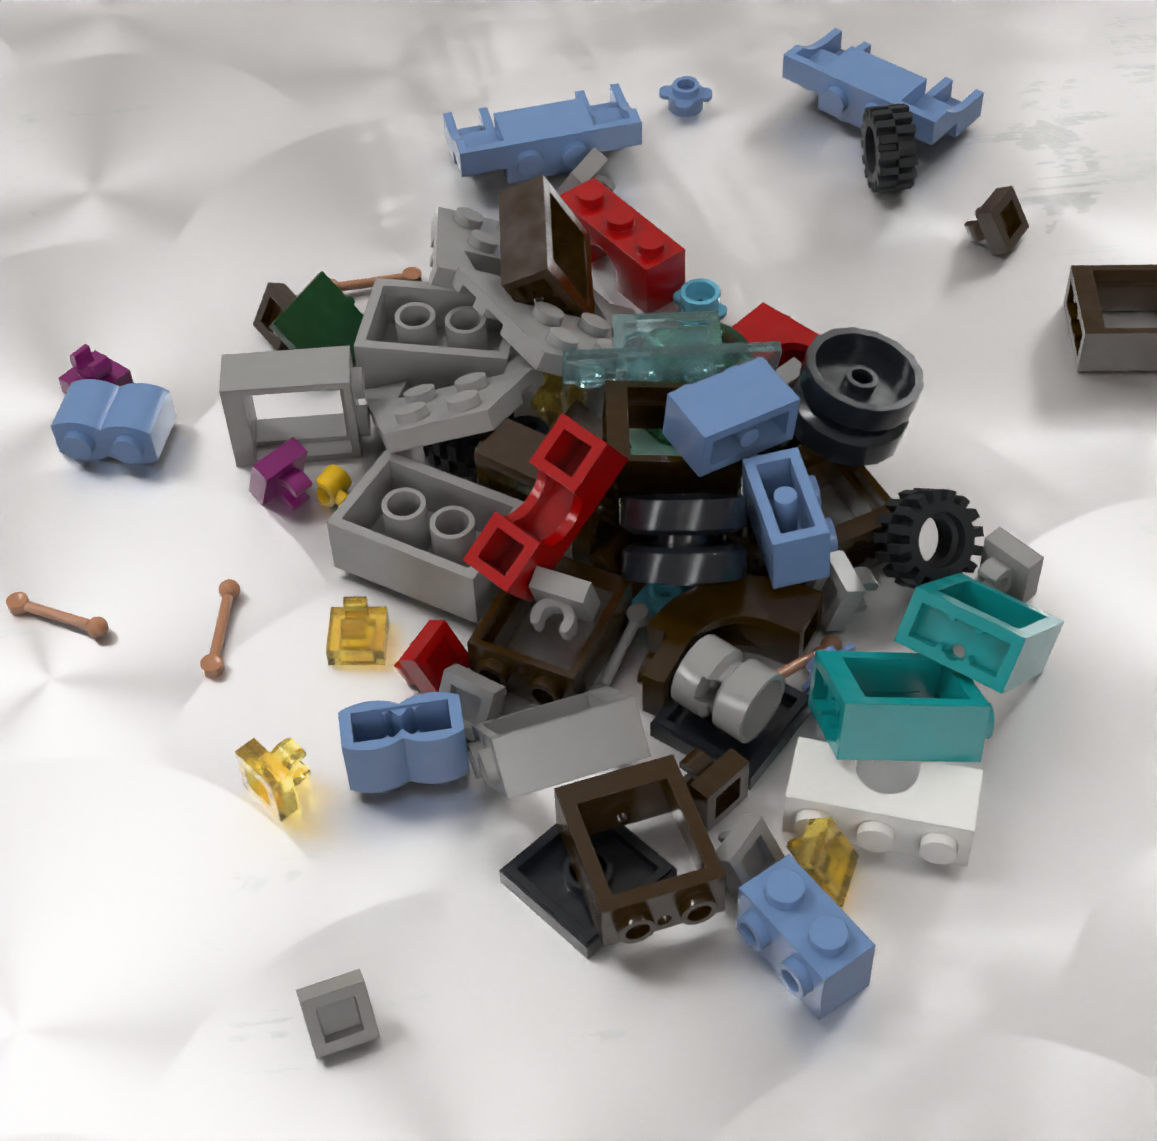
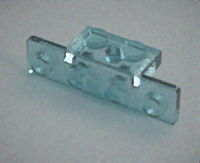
[562,310,782,388]

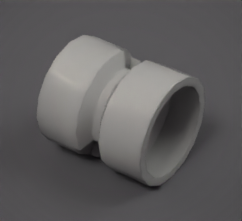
[671,634,785,743]

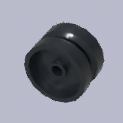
[793,327,924,466]
[620,493,748,586]

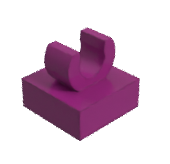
[58,344,134,394]
[249,437,313,511]

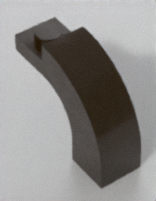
[637,576,824,716]

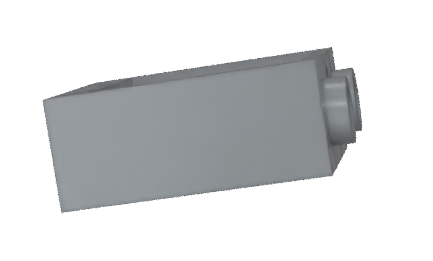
[219,345,371,467]
[467,686,651,800]

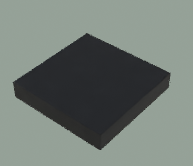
[650,683,812,790]
[499,824,677,959]

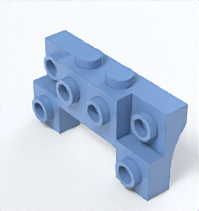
[782,28,984,145]
[443,83,642,183]

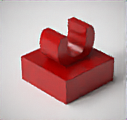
[394,620,470,693]

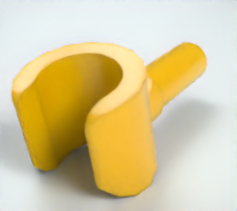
[316,464,352,507]

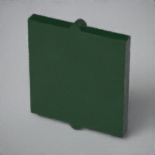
[269,271,364,361]

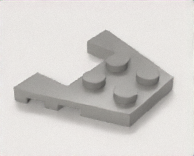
[429,206,609,303]
[451,266,638,386]
[364,354,545,454]

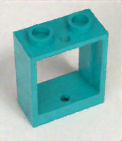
[894,573,1065,694]
[808,650,995,762]

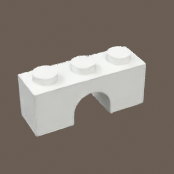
[782,737,984,866]

